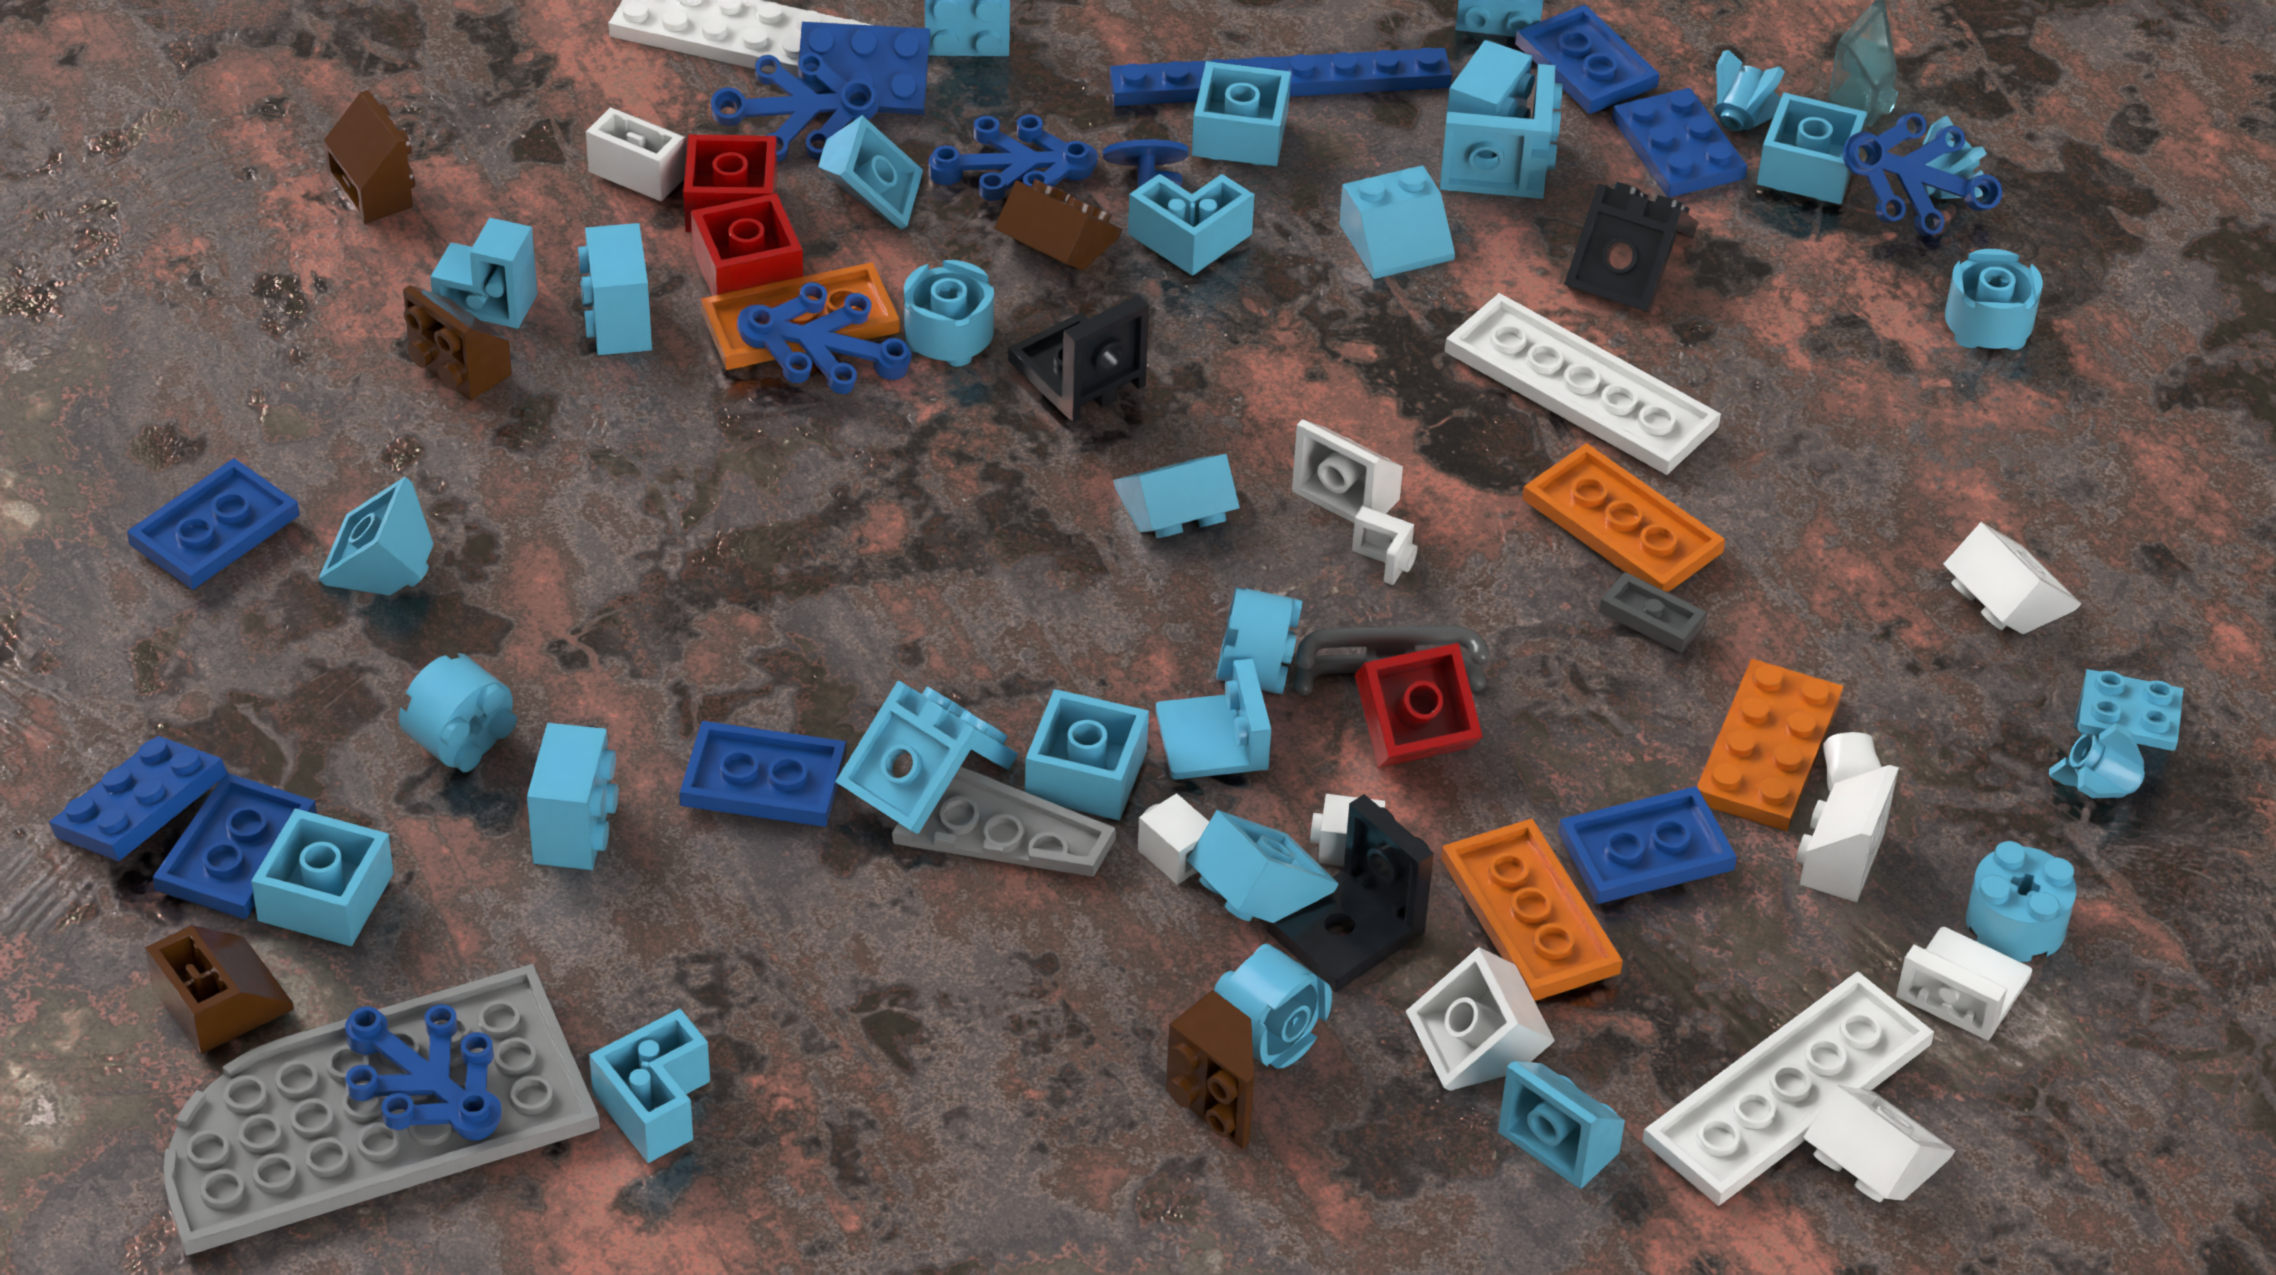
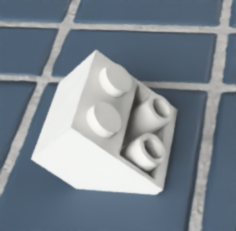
[586,107,688,202]

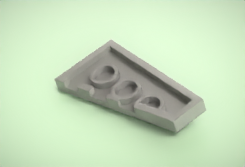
[892,766,1116,877]

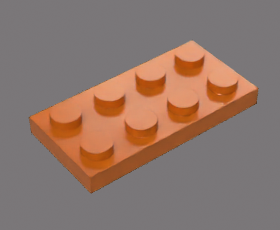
[700,262,900,370]
[1522,443,1725,593]
[1697,658,1844,832]
[1441,818,1623,1001]

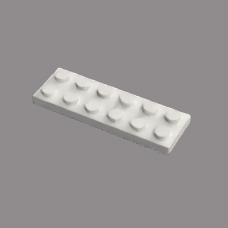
[608,0,871,78]
[1445,293,1721,475]
[1642,971,1934,1206]

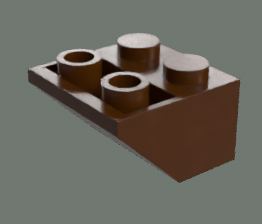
[324,90,416,224]
[994,179,1123,271]
[403,285,512,401]
[145,925,294,1054]
[1166,990,1254,1149]

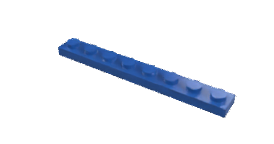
[1109,48,1452,106]

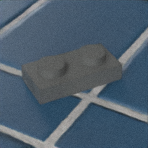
[1599,572,1707,653]

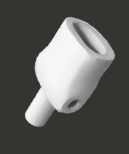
[1822,732,1882,792]

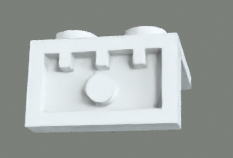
[1896,927,2032,1041]

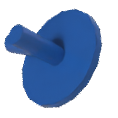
[1103,139,1189,188]

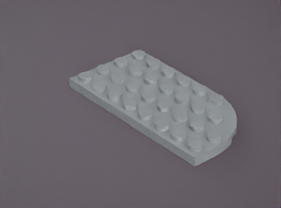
[163,964,600,1256]

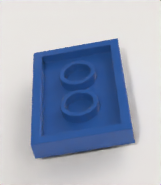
[1515,4,1660,114]
[797,21,931,115]
[1612,88,1747,198]
[127,458,300,590]
[679,721,847,827]
[49,736,228,862]
[153,773,317,920]
[1558,786,1737,904]

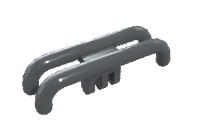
[1294,625,1490,696]

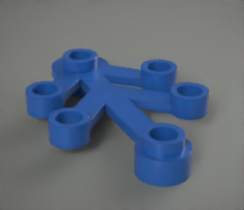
[711,52,880,162]
[1842,112,2002,236]
[929,114,1098,201]
[737,282,912,394]
[345,1004,502,1140]

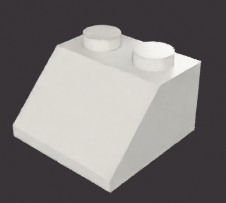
[1292,419,1403,523]
[1944,522,2082,634]
[1796,765,1899,903]
[1406,947,1555,1091]
[1803,1085,1955,1202]

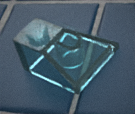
[1827,0,1898,127]

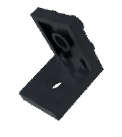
[1564,182,1699,313]
[1008,295,1149,422]
[1267,794,1434,992]

